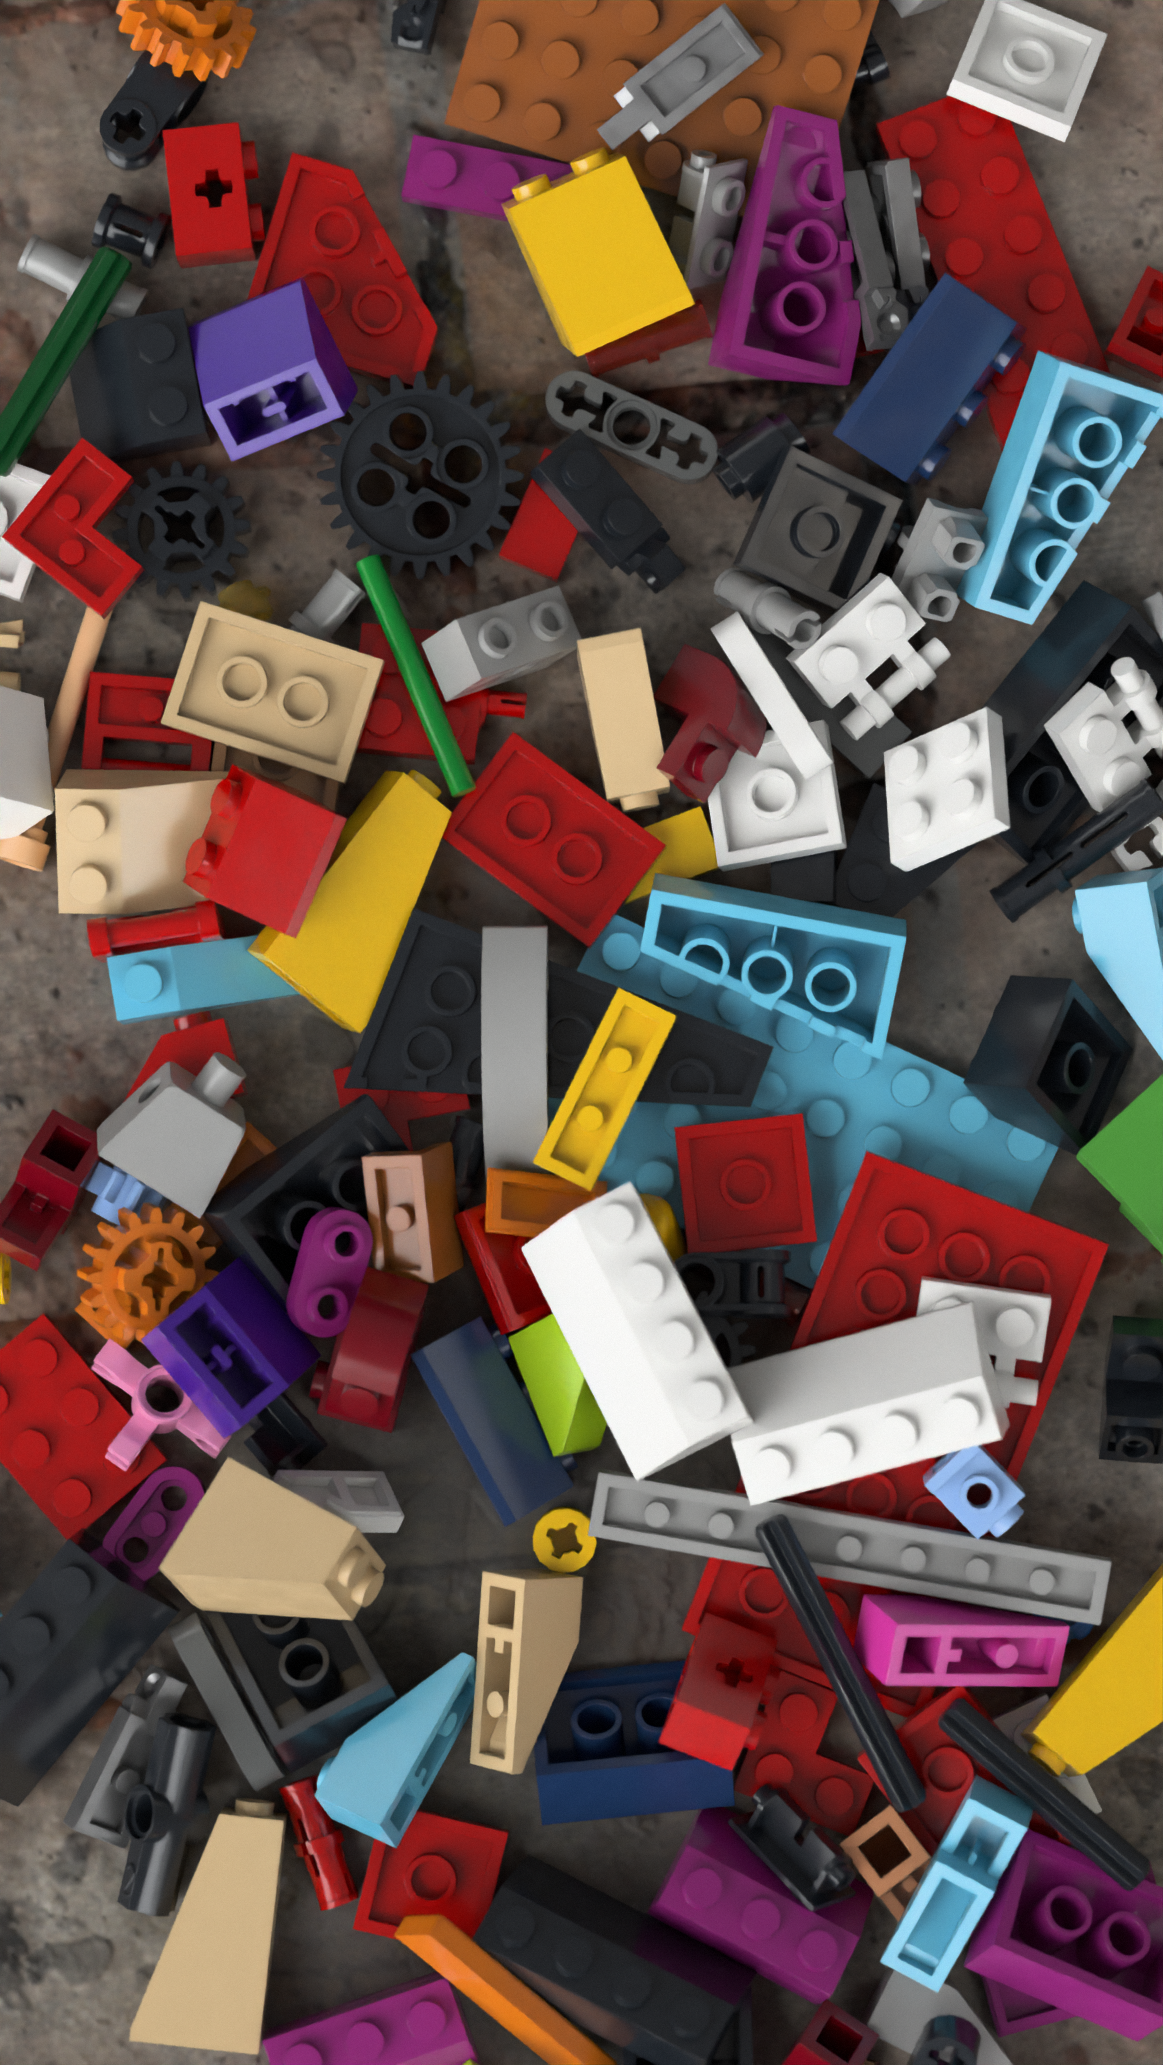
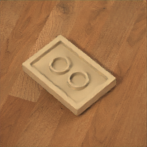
[161,601,385,784]

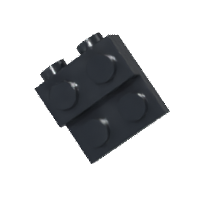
[733,446,903,615]

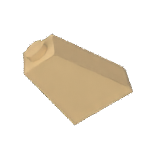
[577,628,670,812]

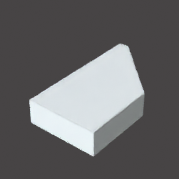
[273,1470,405,1533]

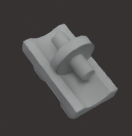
[891,498,988,622]

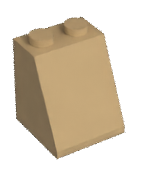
[159,1457,386,1620]

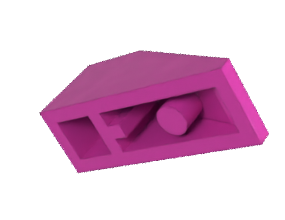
[854,1594,1070,1687]

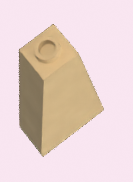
[129,1798,288,2055]

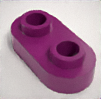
[286,1207,373,1338]
[102,1466,206,1581]

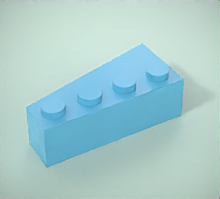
[956,350,1163,625]
[640,873,907,1060]

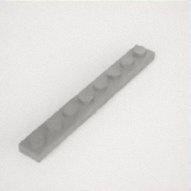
[588,1469,1112,1625]

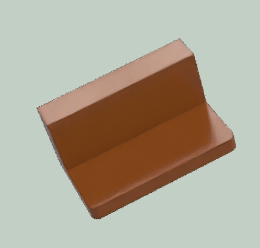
[362,1142,464,1283]

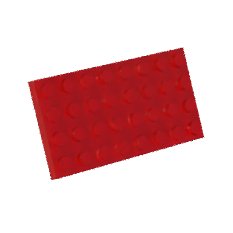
[681,1150,1109,1718]

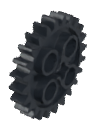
[317,371,525,579]

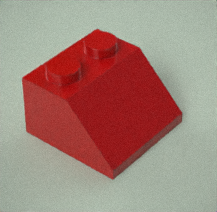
[183,764,347,938]

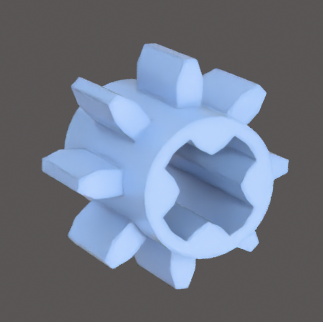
[85,1162,167,1225]

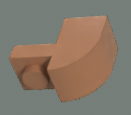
[839,1805,932,1922]

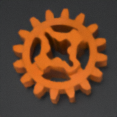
[116,0,256,81]
[77,1203,219,1344]

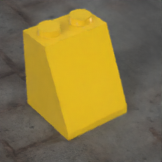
[501,147,695,357]

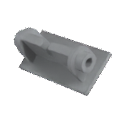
[668,150,748,289]

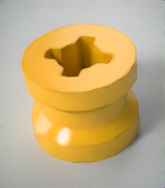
[533,1506,597,1573]

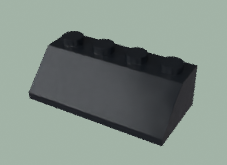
[981,580,1163,865]
[0,1528,181,1807]
[472,1854,757,2065]

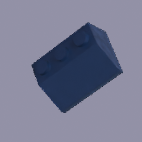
[832,273,1027,486]
[411,1316,579,1527]
[534,1660,735,1825]

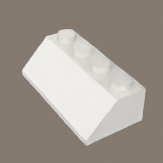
[521,1181,754,1481]
[727,1301,1010,1505]

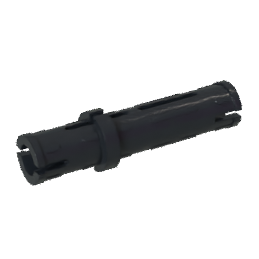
[989,778,1163,923]

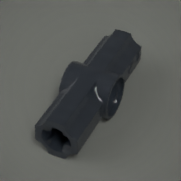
[117,1713,217,1916]

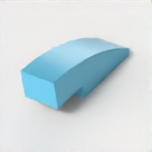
[880,1775,1033,1992]

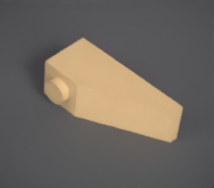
[470,1568,583,1774]

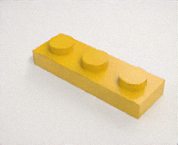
[532,988,677,1191]

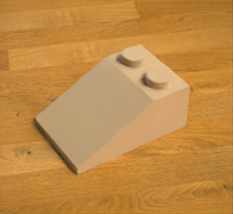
[55,769,257,914]

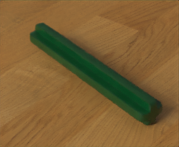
[0,247,132,477]

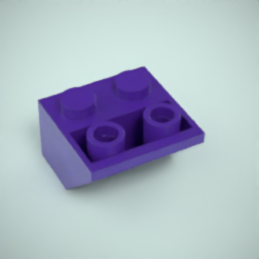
[188,277,359,461]
[141,1257,322,1439]

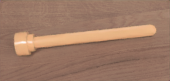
[0,606,113,872]

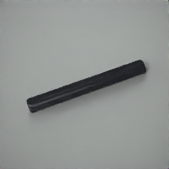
[755,1514,926,1812]

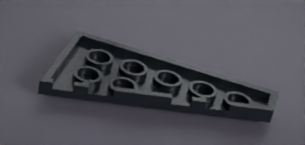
[344,908,774,1107]

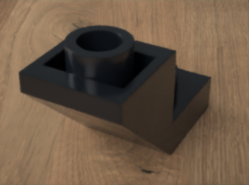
[1098,1315,1163,1464]

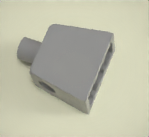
[97,1052,246,1218]

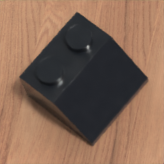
[69,308,212,463]
[963,975,1133,1156]

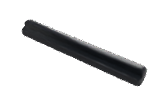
[938,1698,1150,1891]

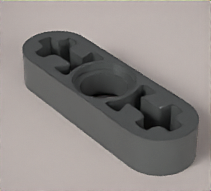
[545,370,718,485]
[168,1612,285,1792]

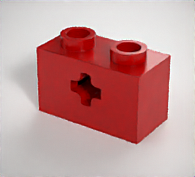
[163,122,266,269]
[658,1612,781,1771]

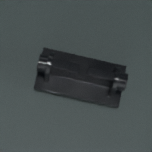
[234,1392,329,1478]
[728,1783,856,1912]

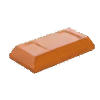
[485,1167,607,1238]

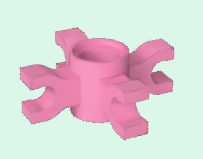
[91,1339,232,1472]

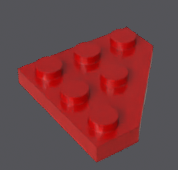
[247,152,438,389]

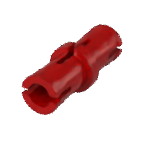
[279,1774,360,1911]

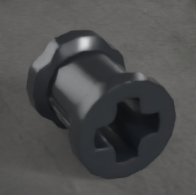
[91,192,172,269]

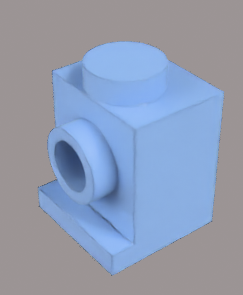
[923,1444,1025,1539]

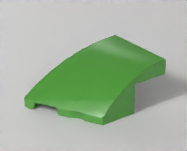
[1076,1074,1163,1263]

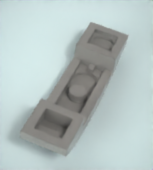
[481,926,551,1181]

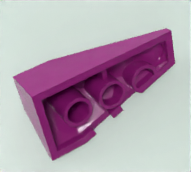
[708,105,861,386]

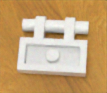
[786,573,951,741]
[1044,657,1163,812]
[916,1276,1051,1408]

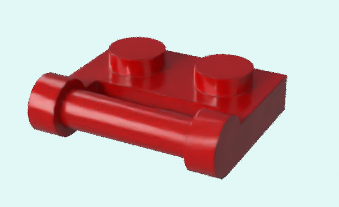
[81,672,214,771]
[87,899,227,963]

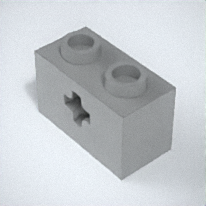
[421,585,582,702]

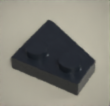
[828,783,982,917]

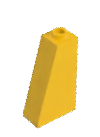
[247,769,452,1033]
[1020,1563,1163,1778]

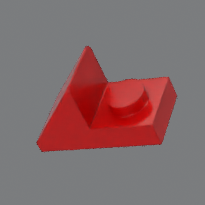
[1103,266,1163,383]

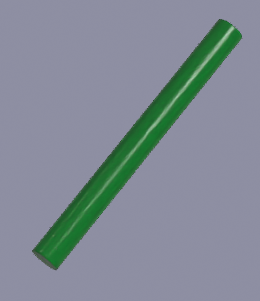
[355,554,476,798]

